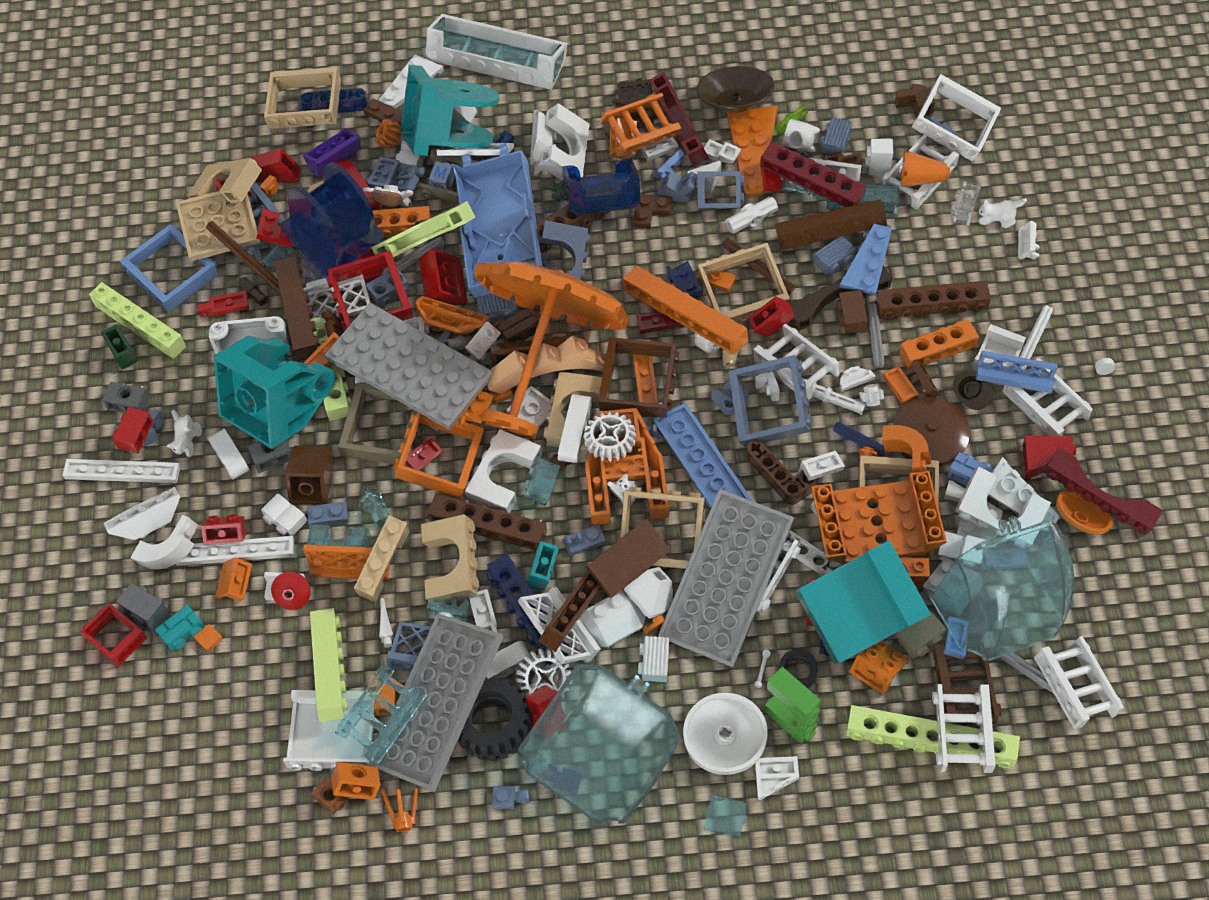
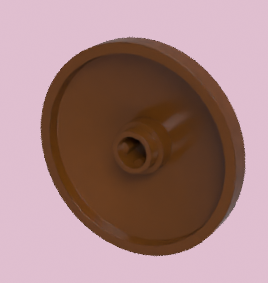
[893,397,970,467]

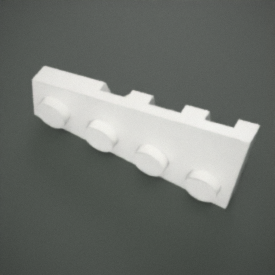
[988,457,1060,533]

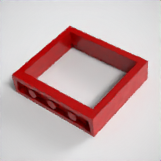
[326,251,413,331]

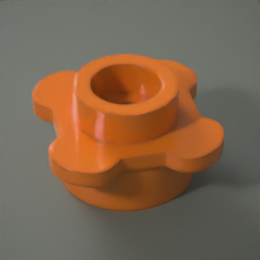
[858,446,877,458]

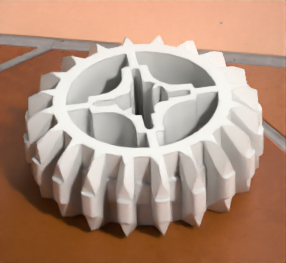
[584,411,636,462]
[516,648,571,697]

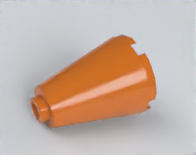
[900,151,950,187]

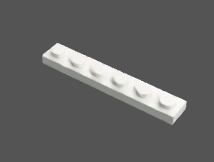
[62,459,180,483]
[176,536,294,566]

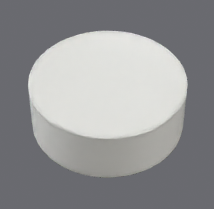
[1095,358,1115,375]

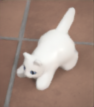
[979,198,1027,228]
[167,410,202,457]
[607,474,645,506]

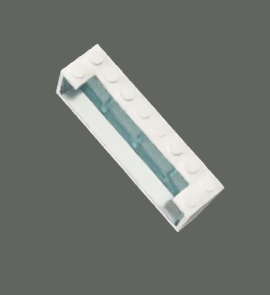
[426,14,567,90]

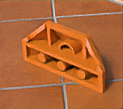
[415,296,490,337]

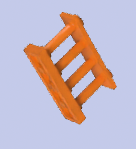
[599,93,681,157]

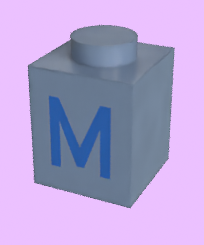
[429,162,455,190]

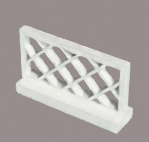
[304,275,370,319]
[518,587,600,664]

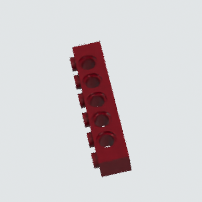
[760,141,866,207]

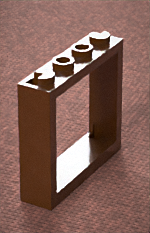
[598,337,680,418]

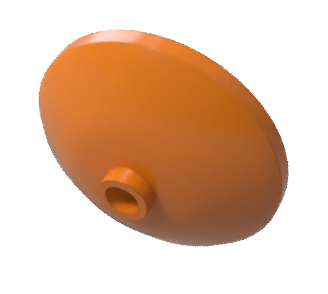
[1056,490,1113,535]

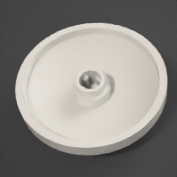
[683,693,767,775]

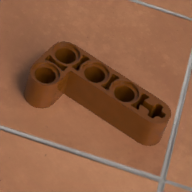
[746,440,817,505]

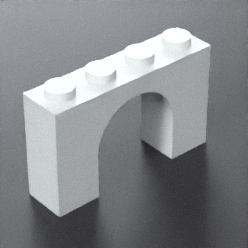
[539,103,589,186]
[464,430,542,513]
[955,467,1051,548]

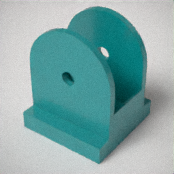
[401,65,500,156]

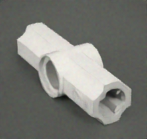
[725,197,778,234]

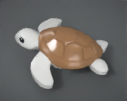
[363,185,413,207]

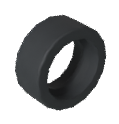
[778,649,818,688]

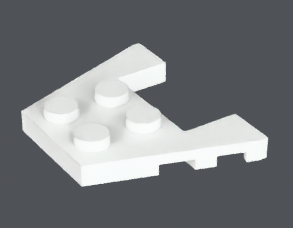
[934,480,1003,550]

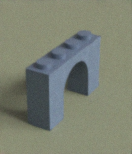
[541,220,590,280]

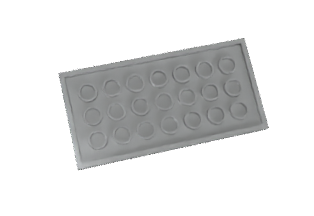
[325,303,493,430]
[658,489,795,668]
[369,613,504,792]

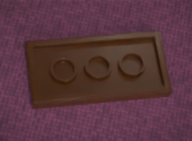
[586,519,671,599]

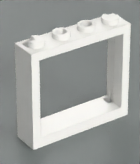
[912,74,1001,162]

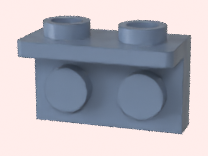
[367,157,400,189]

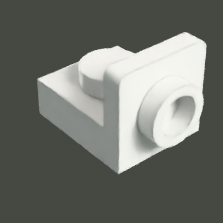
[755,372,780,402]

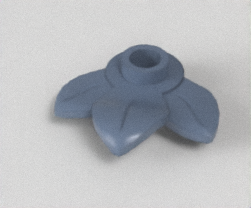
[711,382,749,415]

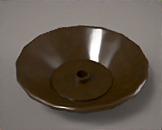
[696,66,775,113]

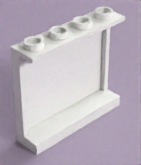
[283,690,375,771]

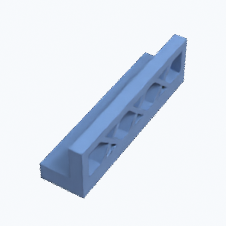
[976,351,1058,393]

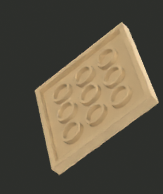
[175,191,261,261]

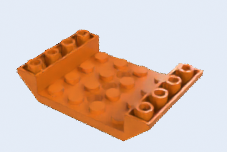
[811,471,947,565]

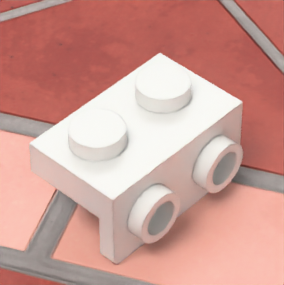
[465,322,501,363]

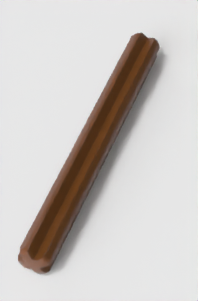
[722,238,795,294]

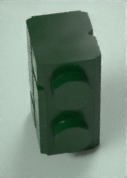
[101,324,138,369]

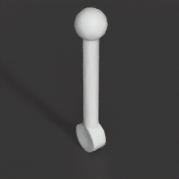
[754,650,771,689]

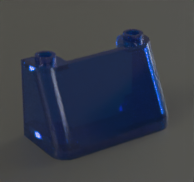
[562,158,640,215]

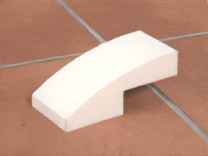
[704,139,741,163]

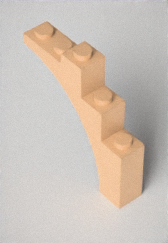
[487,336,606,394]

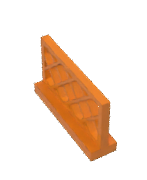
[303,544,391,580]

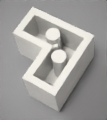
[935,531,987,568]

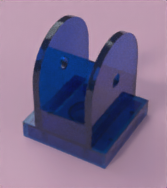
[280,163,383,279]

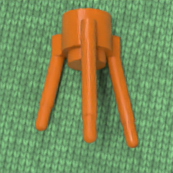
[381,788,418,832]

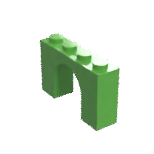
[764,667,821,745]

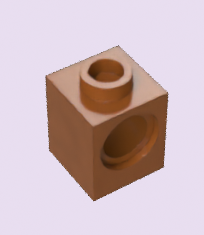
[312,777,348,815]

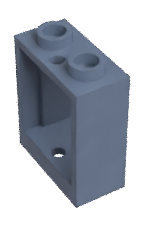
[697,171,744,208]

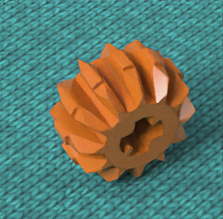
[375,119,402,149]

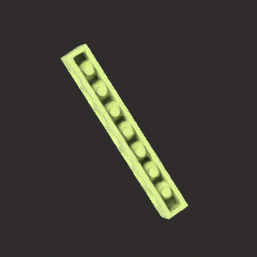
[846,705,1020,768]

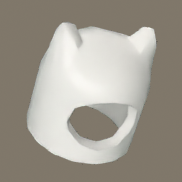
[783,119,820,152]

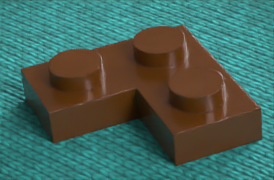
[633,194,672,228]

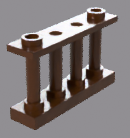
[932,640,1001,724]

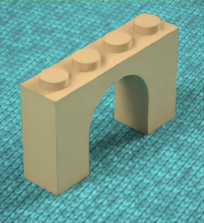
[187,158,262,203]
[543,372,602,451]
[354,515,409,603]
[421,515,479,604]

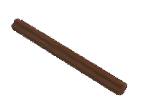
[206,221,281,295]

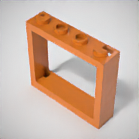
[393,412,484,499]

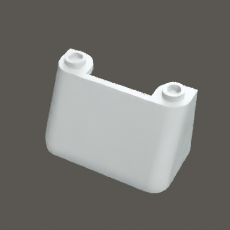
[209,316,292,355]

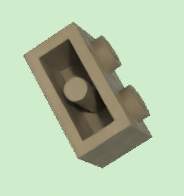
[898,611,947,659]

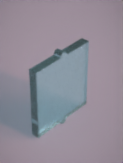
[704,795,748,838]

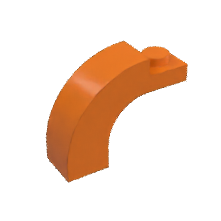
[882,425,931,473]

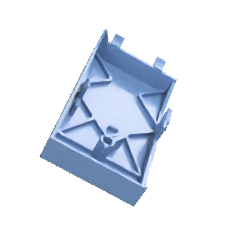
[452,143,542,298]

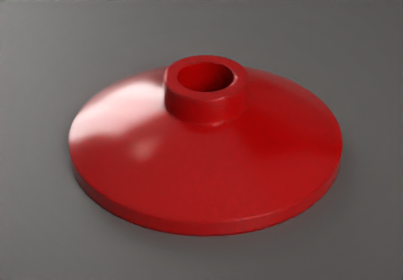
[271,572,311,610]

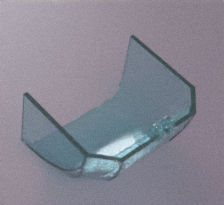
[930,516,1075,661]
[518,664,681,824]

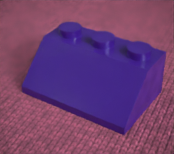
[302,129,361,176]

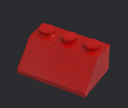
[419,248,468,306]

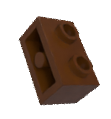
[836,290,868,334]

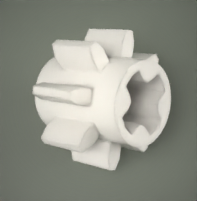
[859,385,884,406]

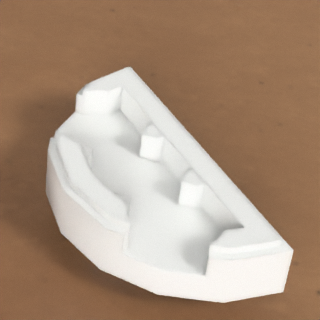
[839,366,876,392]

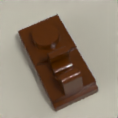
[906,360,940,397]

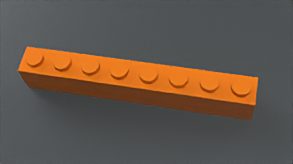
[622,266,748,355]

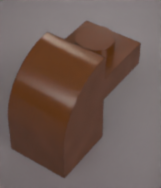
[895,84,935,116]

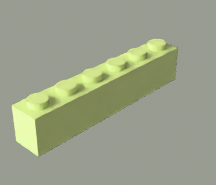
[310,608,348,722]

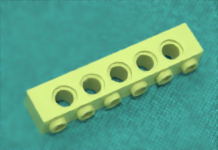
[89,282,186,359]
[311,317,351,421]

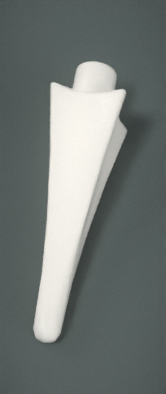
[379,598,394,648]

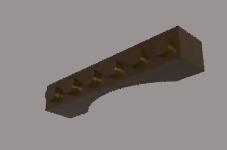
[789,265,892,331]

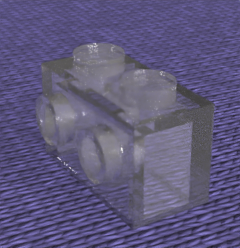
[950,181,981,226]

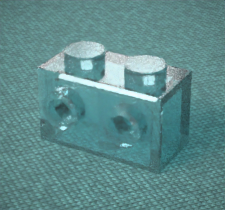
[522,458,560,506]

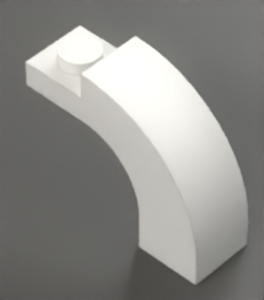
[131,515,198,569]

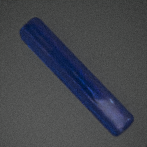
[833,422,885,457]

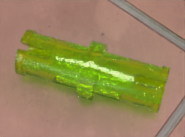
[775,105,808,134]

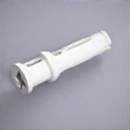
[812,383,866,415]

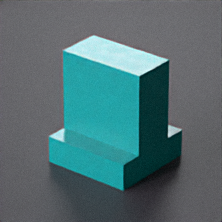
[795,540,931,665]

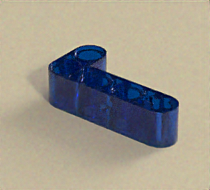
[300,88,368,128]

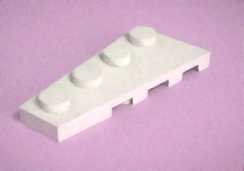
[378,54,444,109]

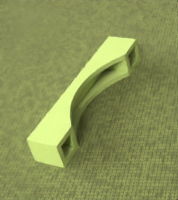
[371,201,475,257]

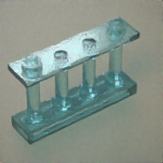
[335,664,427,764]

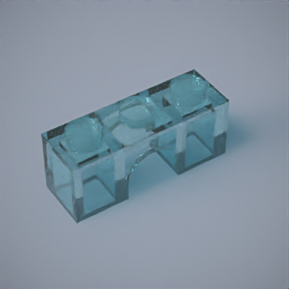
[307,525,371,555]

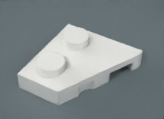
[755,756,799,800]

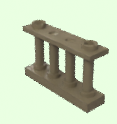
[417,150,478,204]

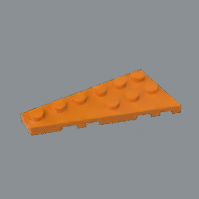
[727,105,778,198]

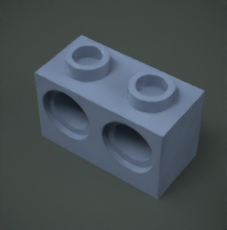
[366,268,410,308]

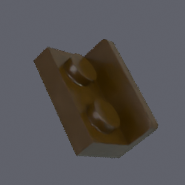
[616,78,653,102]

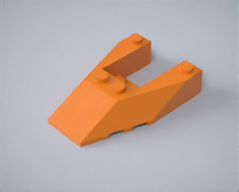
[585,408,669,526]

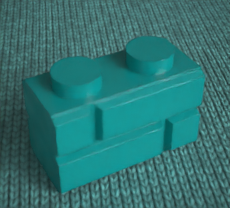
[526,541,559,590]
[155,604,205,652]

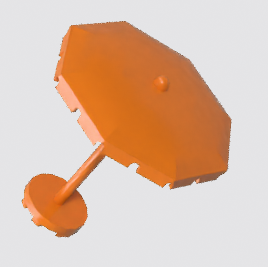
[474,262,630,439]

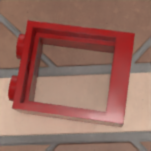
[80,603,147,667]

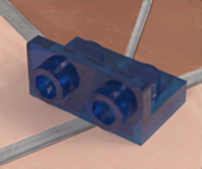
[666,261,704,297]

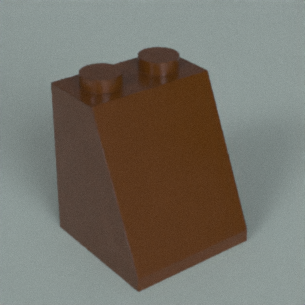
[285,445,334,505]

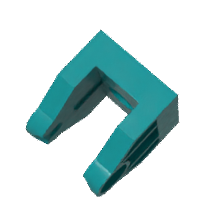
[213,336,336,449]

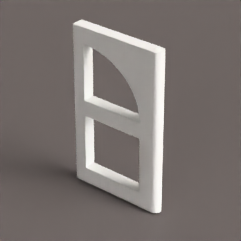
[437,143,514,156]

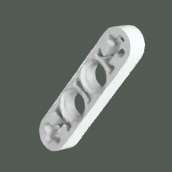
[786,531,842,576]

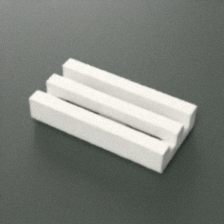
[640,137,678,162]

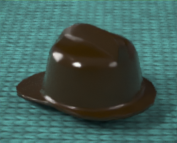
[953,371,993,410]

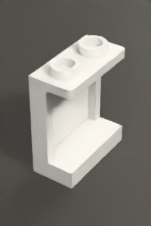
[972,324,1026,370]

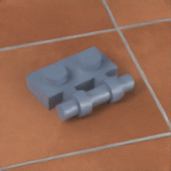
[391,166,425,192]

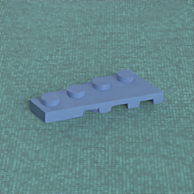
[839,224,892,296]

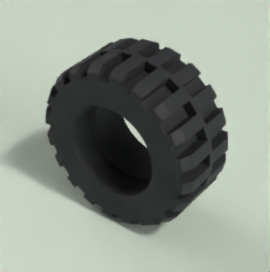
[458,677,532,761]

